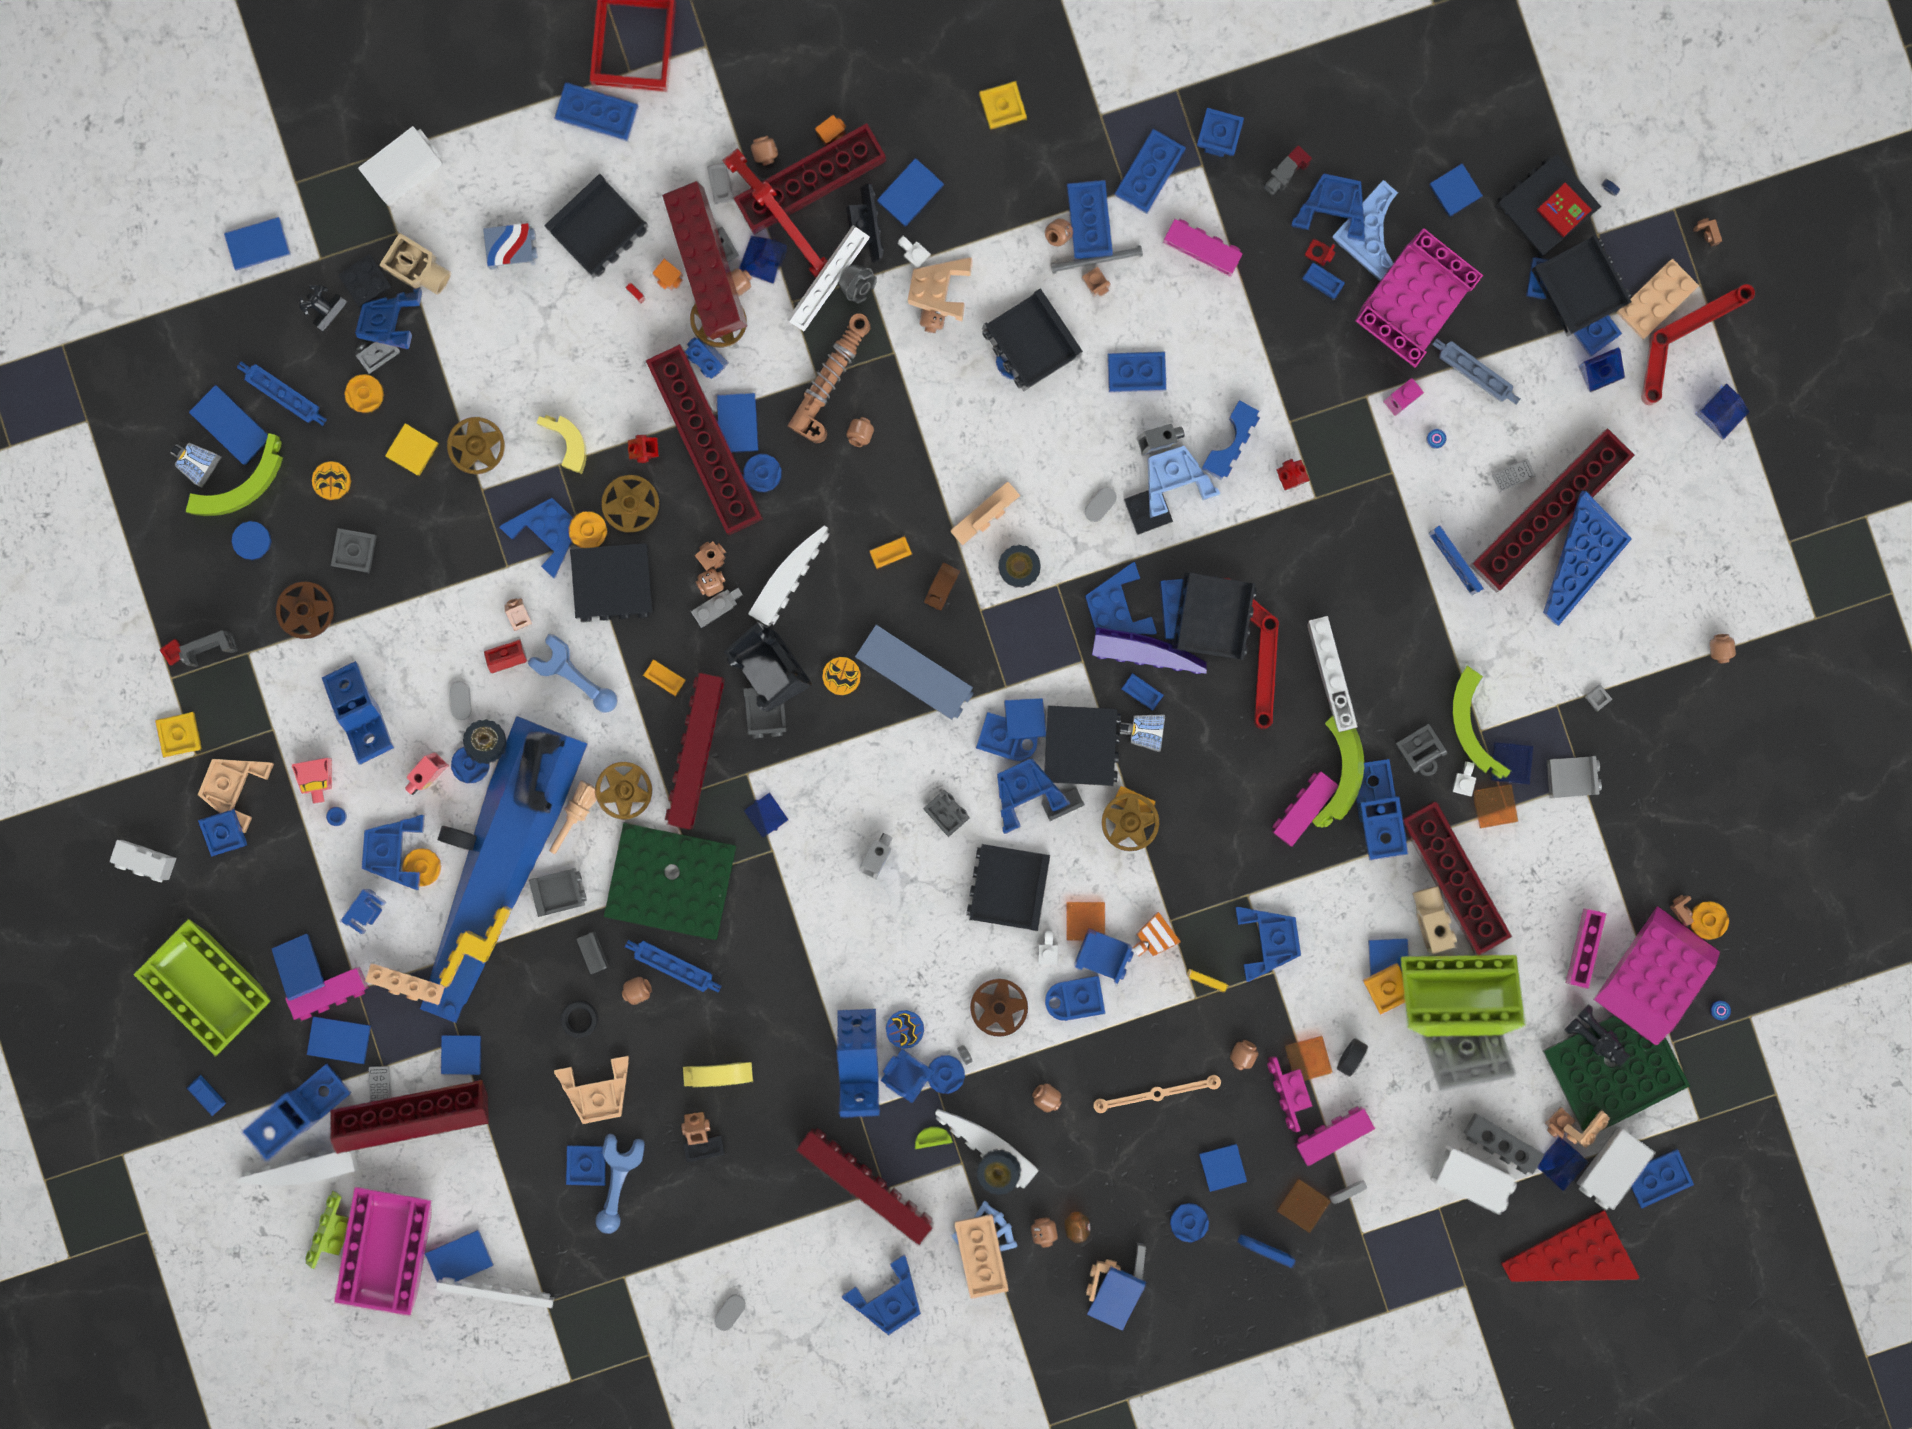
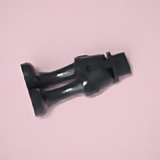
[1564,1004,1630,1067]

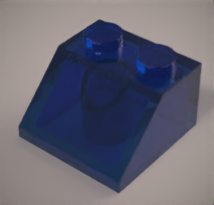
[1695,383,1749,440]

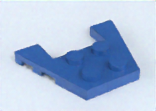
[1292,174,1365,242]
[355,288,423,349]
[499,498,573,578]
[1085,562,1157,635]
[997,758,1070,834]
[362,815,425,890]
[1235,907,1301,982]
[841,1254,921,1335]

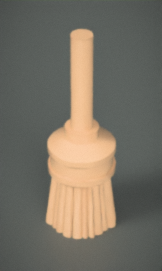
[549,780,601,854]

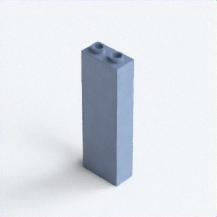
[855,625,974,720]

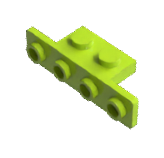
[305,1191,349,1269]

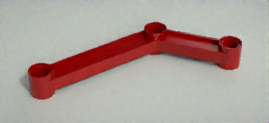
[722,148,828,278]
[1641,284,1755,405]
[1224,578,1279,729]

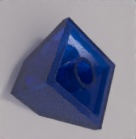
[739,235,787,284]

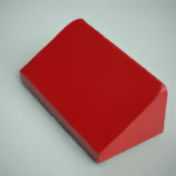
[484,640,527,673]

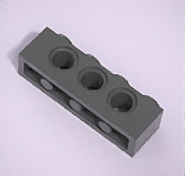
[1463,1113,1545,1175]

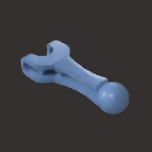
[528,634,618,713]
[596,1134,644,1234]

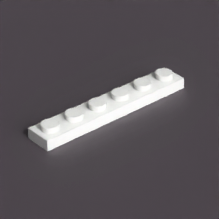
[787,225,870,331]
[436,1277,554,1308]

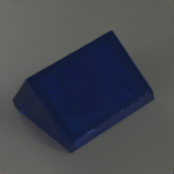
[1578,347,1625,393]
[1537,1137,1589,1191]

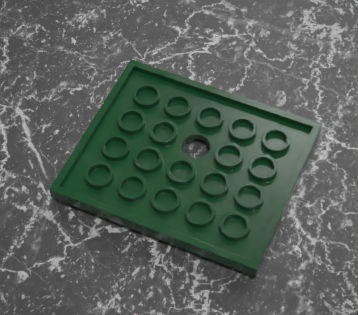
[604,823,737,940]
[1543,1015,1690,1133]

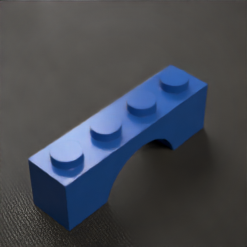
[1201,400,1260,480]

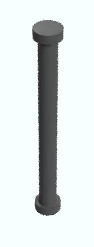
[1051,245,1143,274]

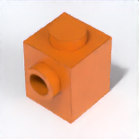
[815,115,846,146]
[652,259,683,291]

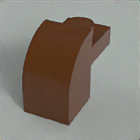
[924,562,960,611]

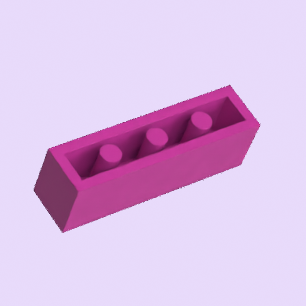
[1163,219,1243,277]
[1272,772,1339,847]
[1565,908,1607,989]
[285,967,369,1021]
[1295,1106,1375,1166]

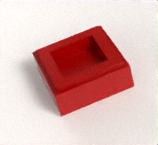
[625,283,645,304]
[159,639,181,666]

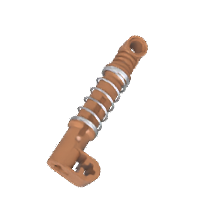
[788,314,871,443]

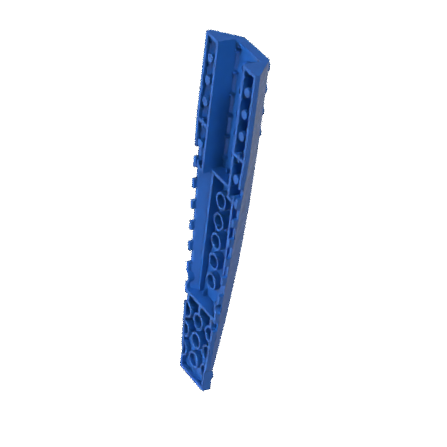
[420,716,588,1023]

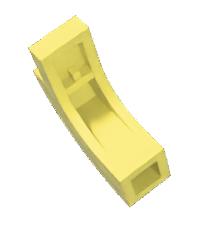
[537,415,587,474]
[683,1062,753,1087]

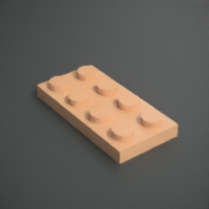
[1616,259,1699,339]
[954,1214,1009,1299]

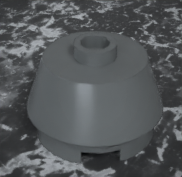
[839,264,877,303]

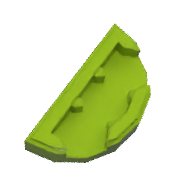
[915,1126,953,1149]

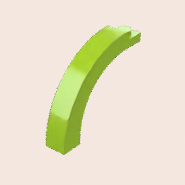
[186,433,283,516]
[1453,665,1511,779]
[1312,716,1364,828]

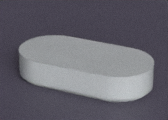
[1085,488,1117,522]
[450,682,471,720]
[1329,1180,1367,1204]
[714,1295,745,1331]

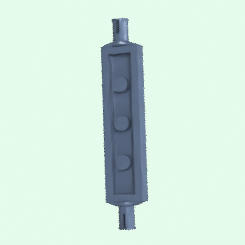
[1432,339,1521,405]

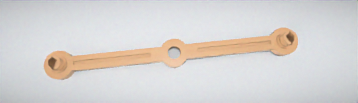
[1094,1075,1221,1113]

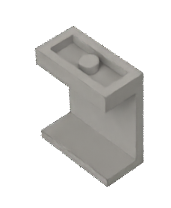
[1546,756,1602,798]

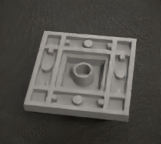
[1422,1035,1516,1091]

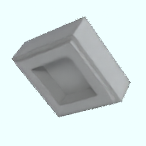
[1585,684,1612,712]

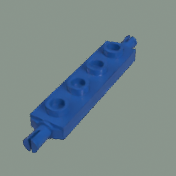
[237,361,327,426]
[625,940,722,993]

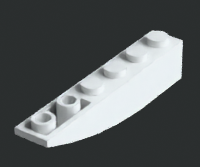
[748,526,829,627]
[1307,616,1357,732]
[935,1109,1039,1188]
[237,1150,358,1186]

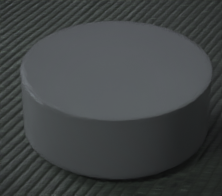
[1419,760,1438,776]
[957,1045,973,1065]

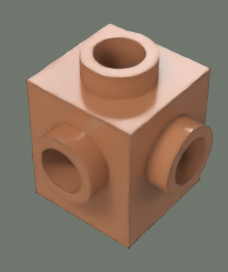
[695,542,726,571]
[682,1112,710,1145]

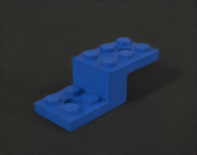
[322,661,394,765]
[1356,759,1408,860]

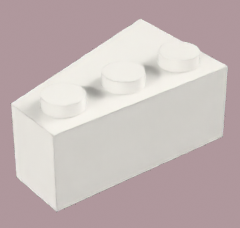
[110,840,176,882]

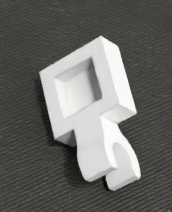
[898,236,931,268]
[1452,761,1476,796]
[1038,931,1058,965]

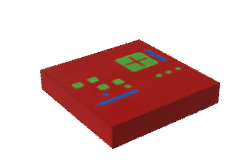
[1537,183,1592,237]

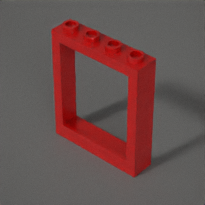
[590,0,676,92]

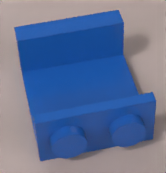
[1074,928,1134,984]

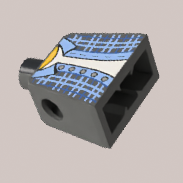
[1137,424,1185,456]

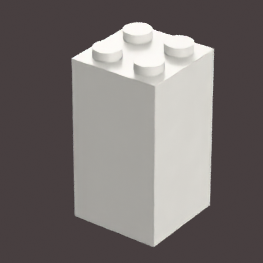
[358,126,443,206]
[1576,1127,1655,1210]
[1430,1145,1517,1214]

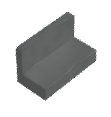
[1042,788,1085,821]
[576,931,609,974]

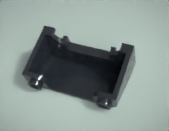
[724,622,812,711]
[514,731,566,813]

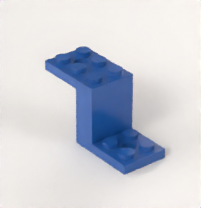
[837,1009,879,1117]
[241,1064,352,1161]

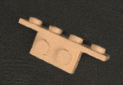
[951,482,1020,546]
[365,964,445,1005]

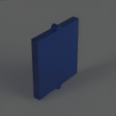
[744,793,789,838]

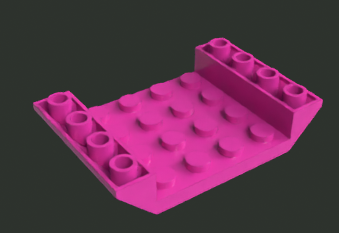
[1355,228,1483,368]

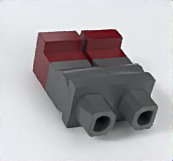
[1264,145,1312,195]

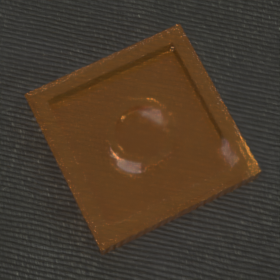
[1473,784,1518,829]
[1066,902,1105,941]
[1285,1035,1333,1081]
[1277,1179,1331,1233]

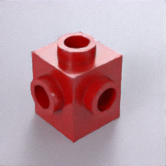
[628,435,659,463]
[1276,459,1310,491]

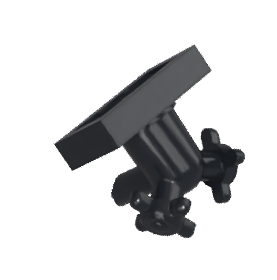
[299,284,347,331]

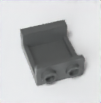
[179,630,238,667]
[744,688,787,739]
[529,868,587,917]

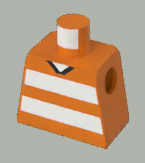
[1132,912,1181,956]

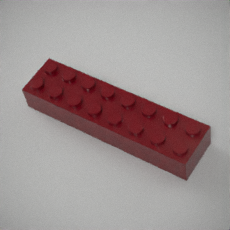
[734,123,886,235]
[662,181,747,340]
[665,673,725,829]
[1403,801,1512,956]
[330,1080,489,1154]
[797,1128,934,1246]

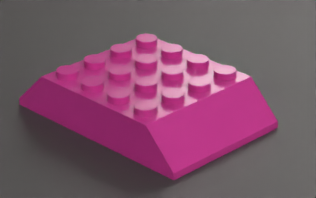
[1593,906,1720,1045]
[334,1187,432,1316]

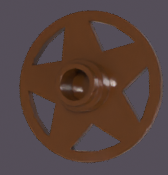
[276,582,334,639]
[970,979,1028,1037]

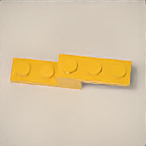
[439,906,512,987]

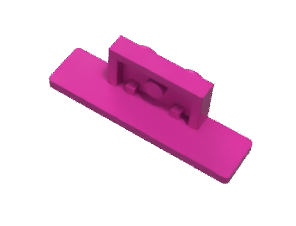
[1267,1057,1312,1132]

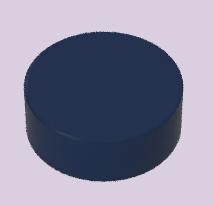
[1601,179,1620,196]

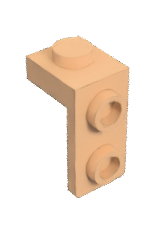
[1563,1111,1610,1148]
[1086,1259,1120,1302]

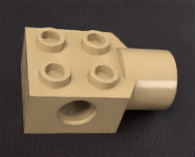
[380,233,451,295]
[1412,886,1457,954]

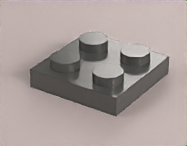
[331,528,377,573]

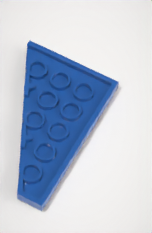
[1543,490,1632,626]

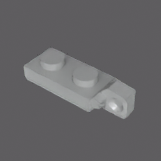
[691,588,743,628]

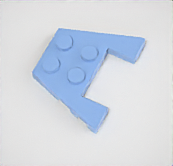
[1148,446,1220,518]

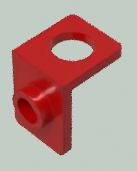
[1305,239,1336,266]

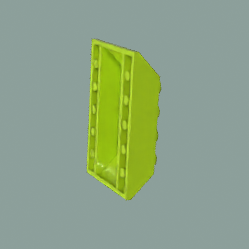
[134,919,271,1056]
[1400,955,1525,1036]

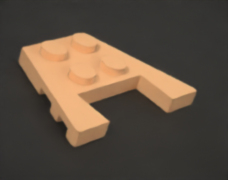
[908,258,973,321]
[198,759,274,833]
[554,1055,629,1124]

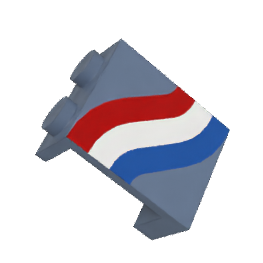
[483,223,538,270]

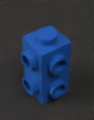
[685,337,729,379]

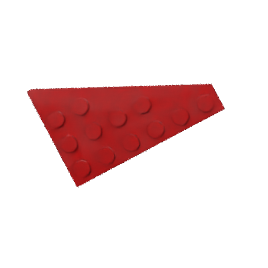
[1501,1210,1640,1282]

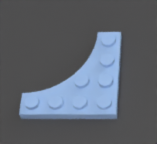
[1332,180,1397,281]

